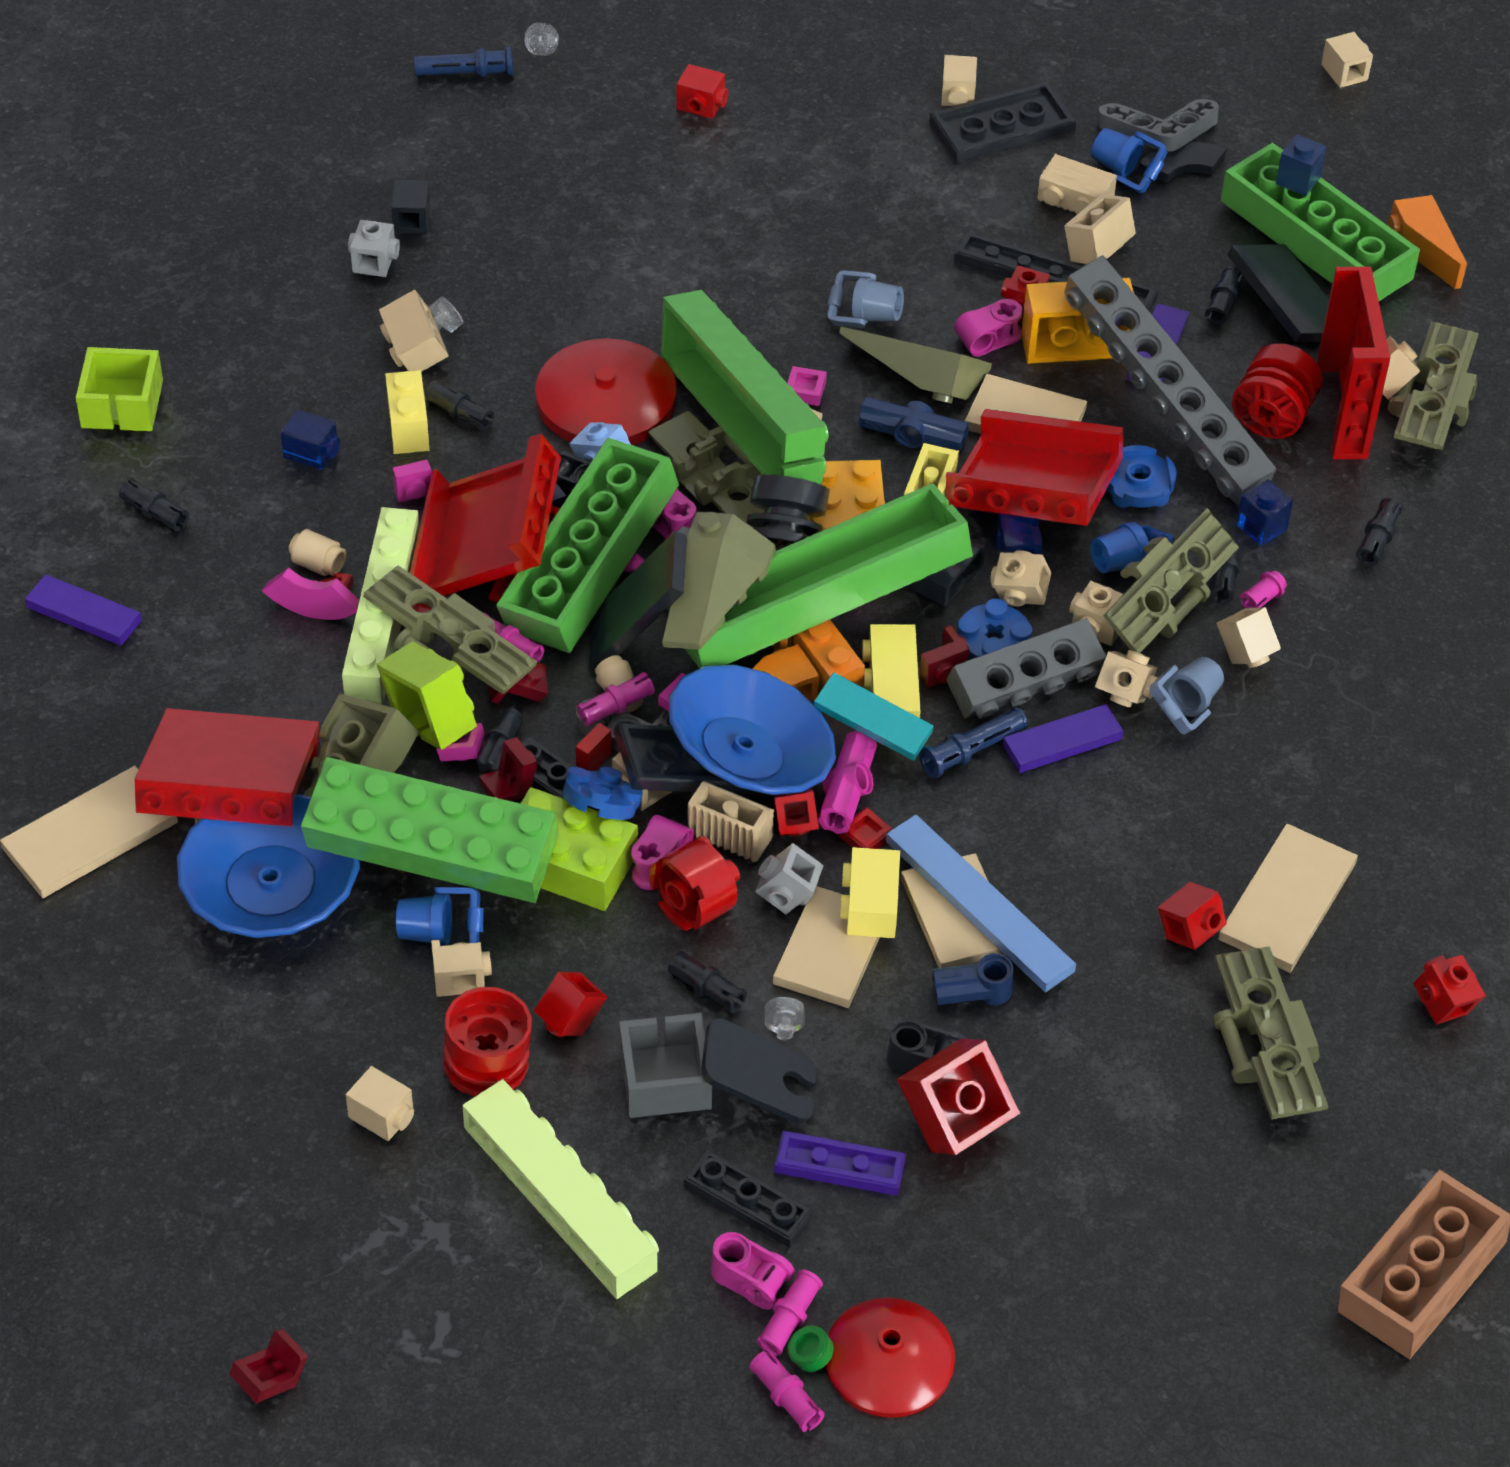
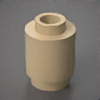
[289,529,346,576]

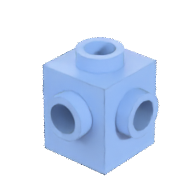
[569,422,631,462]

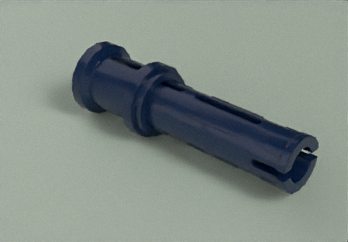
[414,46,514,77]
[919,707,1028,778]

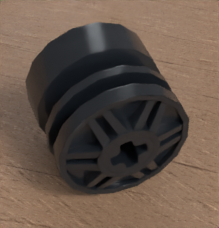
[746,475,830,551]

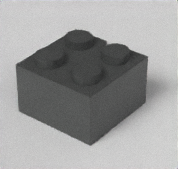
[619,1013,712,1118]

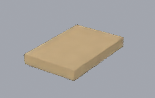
[965,374,1087,434]
[901,853,1006,968]
[773,886,880,1008]

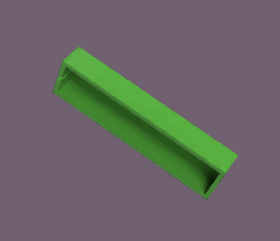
[661,290,829,485]
[667,483,973,669]

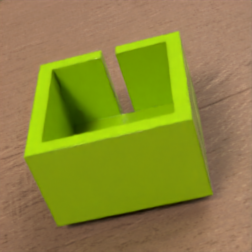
[76,347,163,431]
[376,641,477,750]

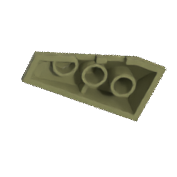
[839,326,992,404]
[662,512,776,650]
[304,693,419,797]

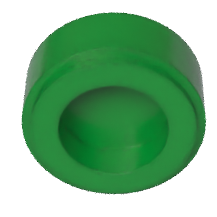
[788,1325,834,1372]

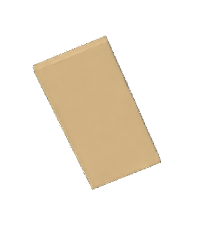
[0,766,178,899]
[1218,824,1358,973]

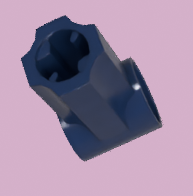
[932,953,1013,1006]

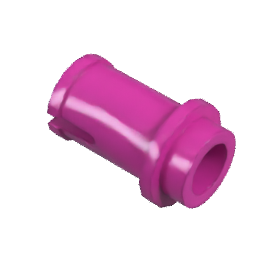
[1240,571,1287,608]

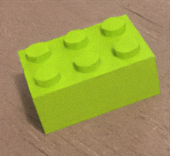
[521,787,638,911]

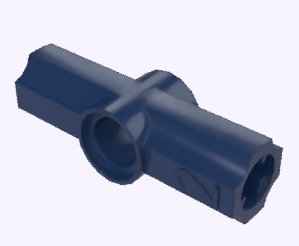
[858,397,970,452]

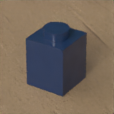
[1276,134,1327,196]

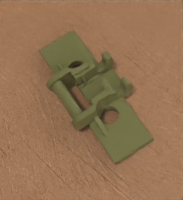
[1388,321,1479,450]
[648,411,765,528]
[1103,508,1239,653]
[363,565,537,694]
[1213,946,1328,1119]

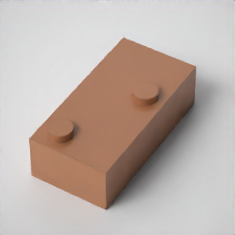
[1338,1170,1510,1360]

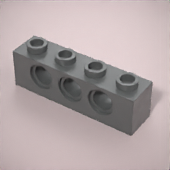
[946,618,1106,719]

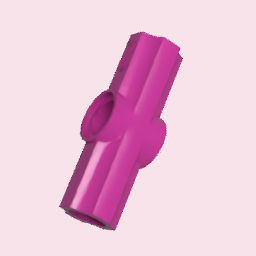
[818,731,877,834]

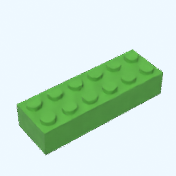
[1221,142,1420,301]
[496,438,679,653]
[301,757,559,903]

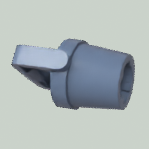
[827,270,904,328]
[1149,657,1224,734]

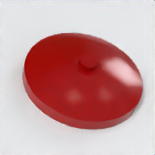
[535,338,676,445]

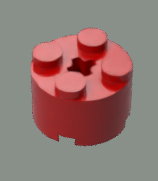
[649,836,740,931]

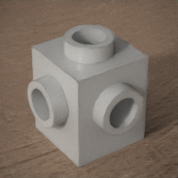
[348,220,400,277]
[755,843,824,914]

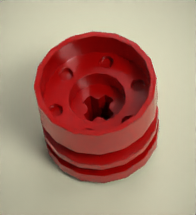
[1231,344,1323,439]
[443,987,532,1097]

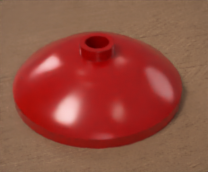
[825,1298,955,1418]

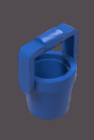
[1090,128,1167,193]
[1090,522,1174,573]
[396,887,484,946]

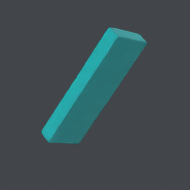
[814,672,934,761]

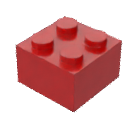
[897,1038,1020,1155]

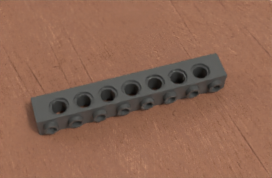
[1064,255,1277,505]

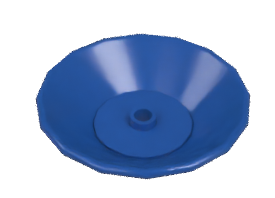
[669,665,836,795]
[177,794,360,938]

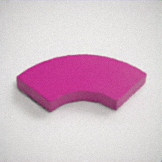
[261,568,359,620]

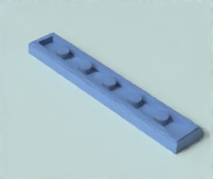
[886,815,1076,993]

